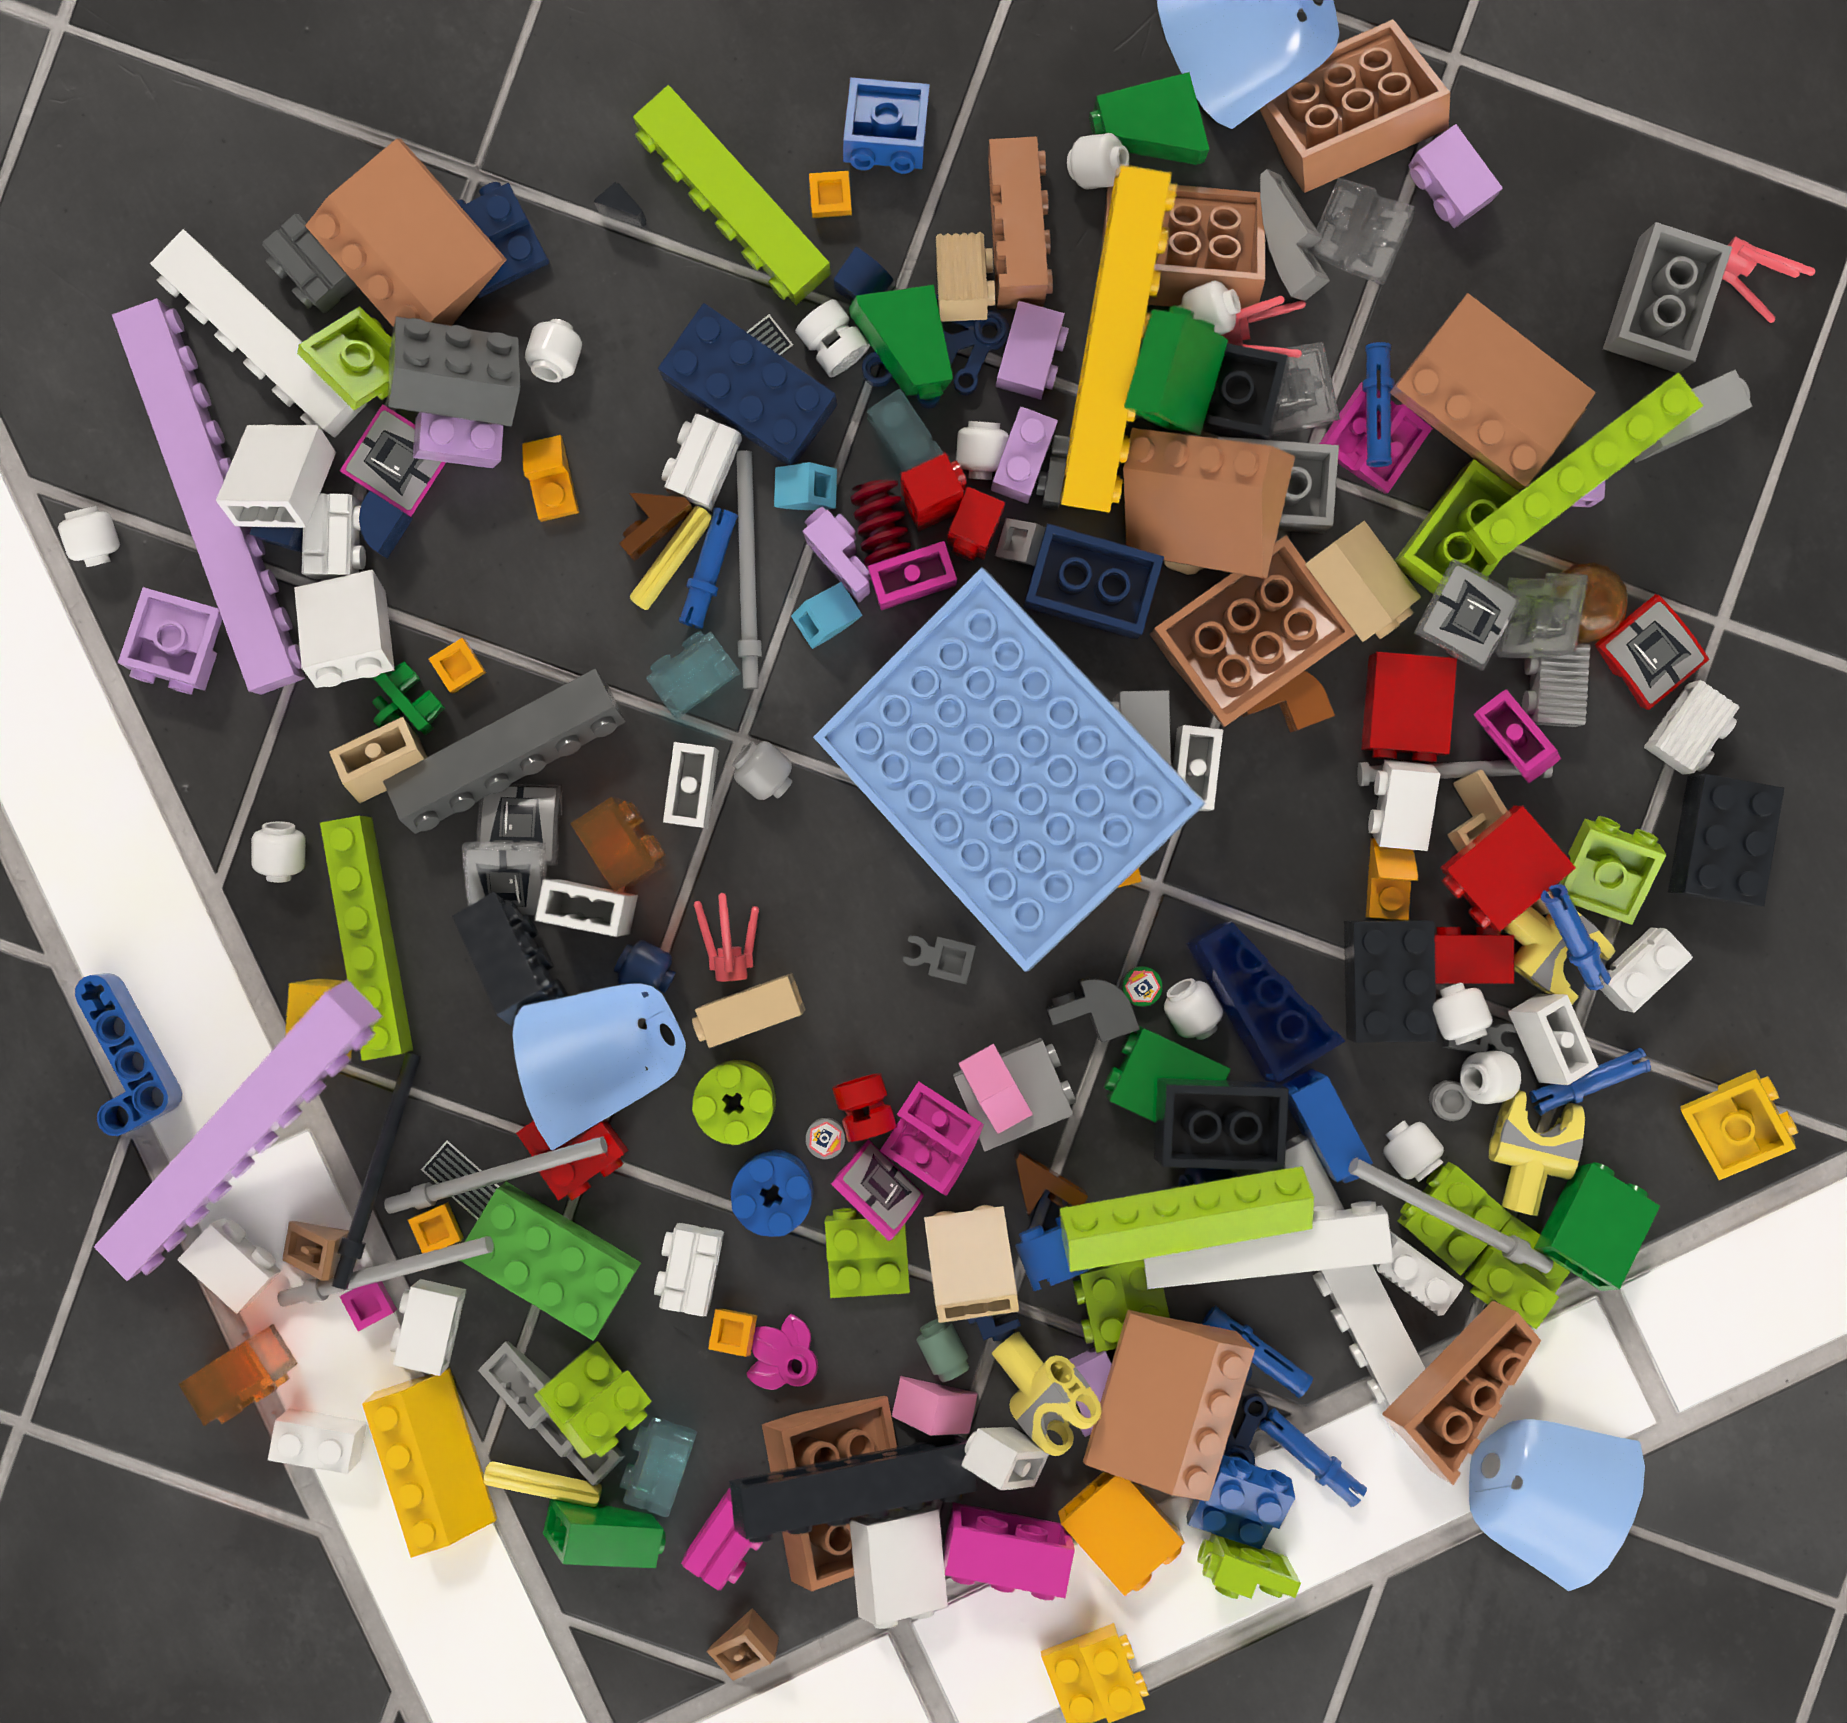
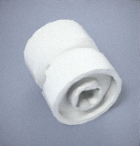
[795,299,870,377]

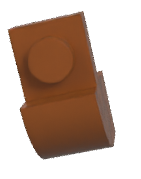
[1242,671,1335,733]

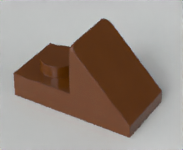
[619,493,693,561]
[1014,1149,1088,1215]

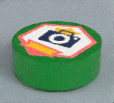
[1121,966,1162,1006]

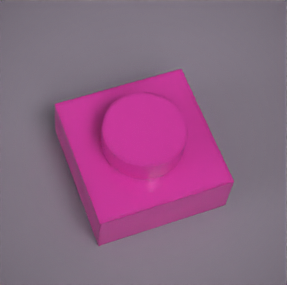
[339,1281,397,1332]

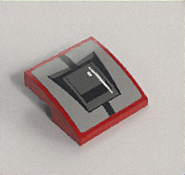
[1595,594,1710,710]

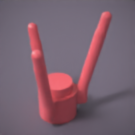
[1722,236,1815,323]
[1222,296,1306,358]
[694,893,759,982]

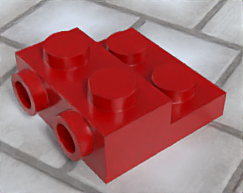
[516,1119,628,1201]

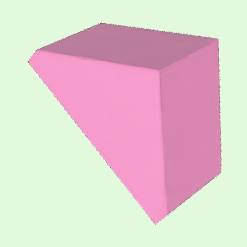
[959,1043,1033,1134]
[892,1376,978,1436]

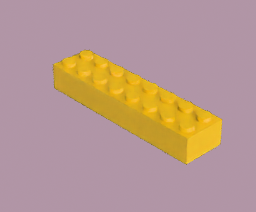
[1060,165,1177,512]

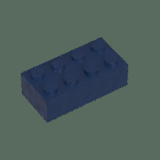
[658,303,837,466]

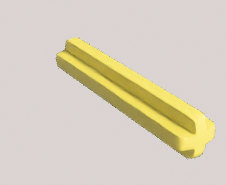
[630,506,712,610]
[484,1461,602,1507]

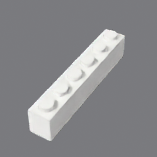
[150,229,367,438]
[1144,1201,1394,1289]

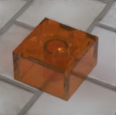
[570,797,666,892]
[178,1324,298,1426]

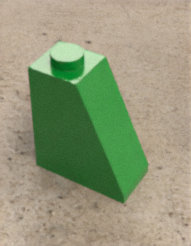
[1089,72,1209,165]
[849,285,953,399]
[543,1499,666,1568]

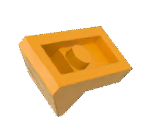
[522,435,579,522]
[1366,838,1418,920]

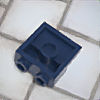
[456,182,550,298]

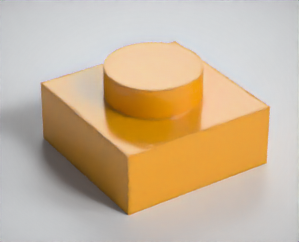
[809,171,852,218]
[429,638,486,693]
[408,1202,464,1253]
[708,1308,757,1357]

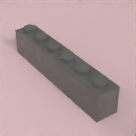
[383,668,626,834]

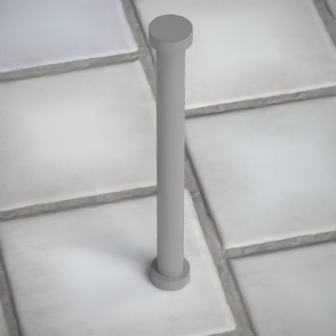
[1357,760,1553,786]

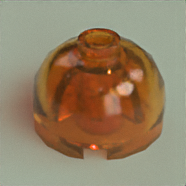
[1546,563,1629,643]

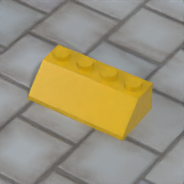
[362,1368,498,1558]

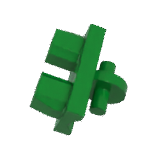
[372,661,445,736]

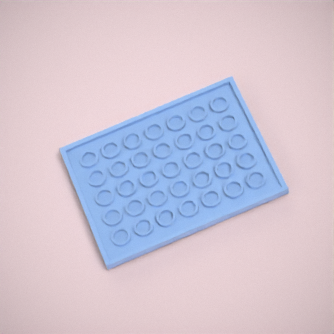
[814,567,1206,972]

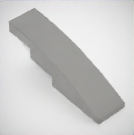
[478,1341,625,1486]

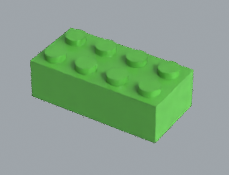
[460,1182,641,1341]

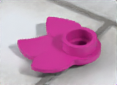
[747,1314,818,1390]

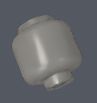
[732,741,792,800]

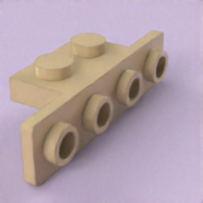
[1447,769,1553,915]

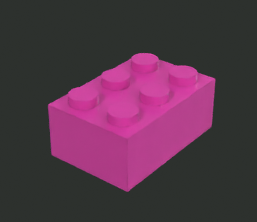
[944,1502,1075,1601]

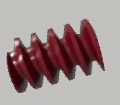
[850,480,911,567]

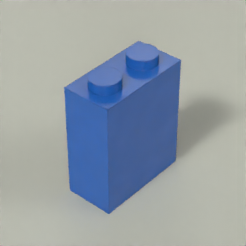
[1282,1069,1373,1183]

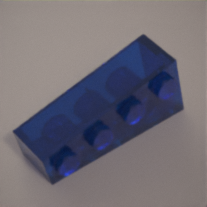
[1186,922,1346,1082]

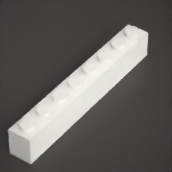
[1259,1134,1425,1439]

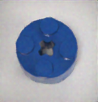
[731,1150,814,1237]
[1015,1216,1093,1291]

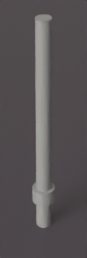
[736,450,762,689]
[384,1137,607,1214]
[1349,1158,1553,1273]
[277,1236,494,1307]

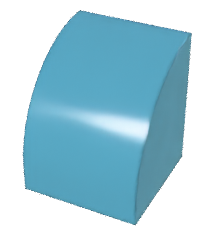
[774,462,837,510]
[791,582,862,649]

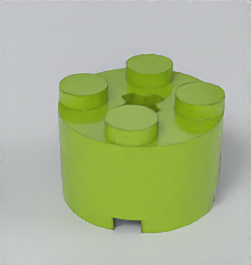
[692,1060,776,1145]

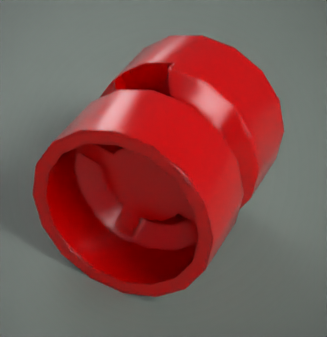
[832,1073,897,1142]

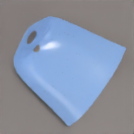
[1157,0,1339,129]
[512,984,686,1151]
[1469,1419,1645,1591]

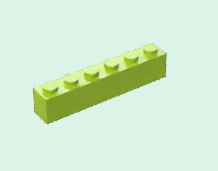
[633,85,831,305]
[1465,373,1704,566]
[320,816,413,1061]
[1060,1166,1314,1272]

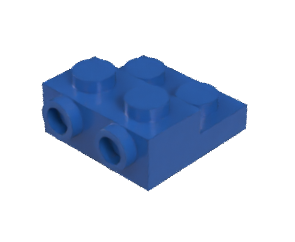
[843,77,930,174]
[1186,1455,1296,1550]

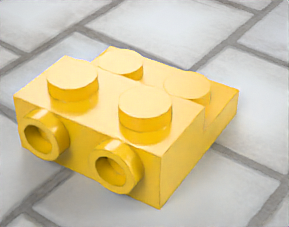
[1681,1069,1799,1180]
[1040,1623,1149,1723]

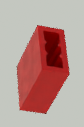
[1361,652,1457,763]
[1440,806,1576,931]

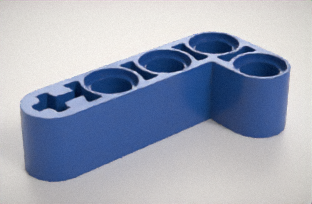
[75,973,182,1136]

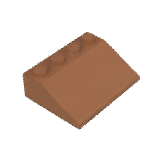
[1260,19,1450,193]
[305,138,507,327]
[1101,185,1265,309]
[1389,293,1596,491]
[1123,428,1295,579]
[1150,535,1356,727]
[1083,1310,1255,1501]
[762,1396,897,1592]

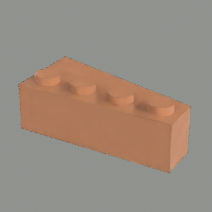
[988,137,1053,310]
[1382,1301,1541,1486]

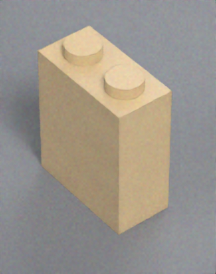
[1305,520,1421,642]
[692,973,806,1048]
[924,1205,1019,1323]

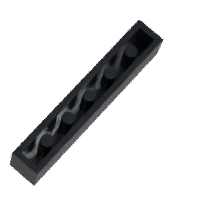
[729,1435,977,1543]

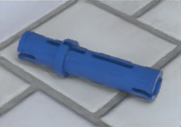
[1362,342,1395,467]
[678,508,738,629]
[1541,884,1611,990]
[1529,1048,1651,1115]
[1201,1305,1313,1398]
[1259,1408,1367,1507]

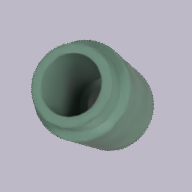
[916,1319,969,1382]

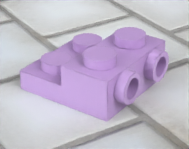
[803,507,871,603]
[118,587,222,695]

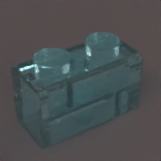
[867,389,943,472]
[646,631,741,719]
[620,1417,697,1517]

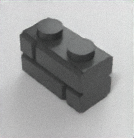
[262,214,357,314]

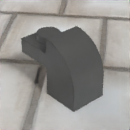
[1046,978,1139,1042]

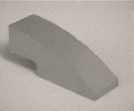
[1260,169,1330,301]

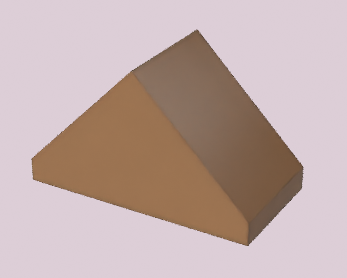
[282,1221,349,1281]
[706,1608,779,1681]

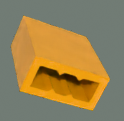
[1058,1472,1185,1596]

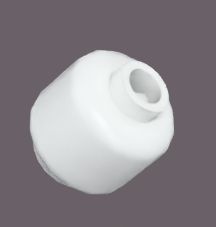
[1067,133,1129,190]
[1178,281,1241,335]
[525,319,582,382]
[956,421,1009,480]
[58,506,120,567]
[251,822,306,883]
[1164,978,1223,1040]
[1433,982,1493,1045]
[1460,1051,1521,1104]
[1383,1121,1444,1182]

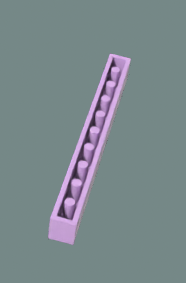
[112,298,306,695]
[94,980,382,1281]

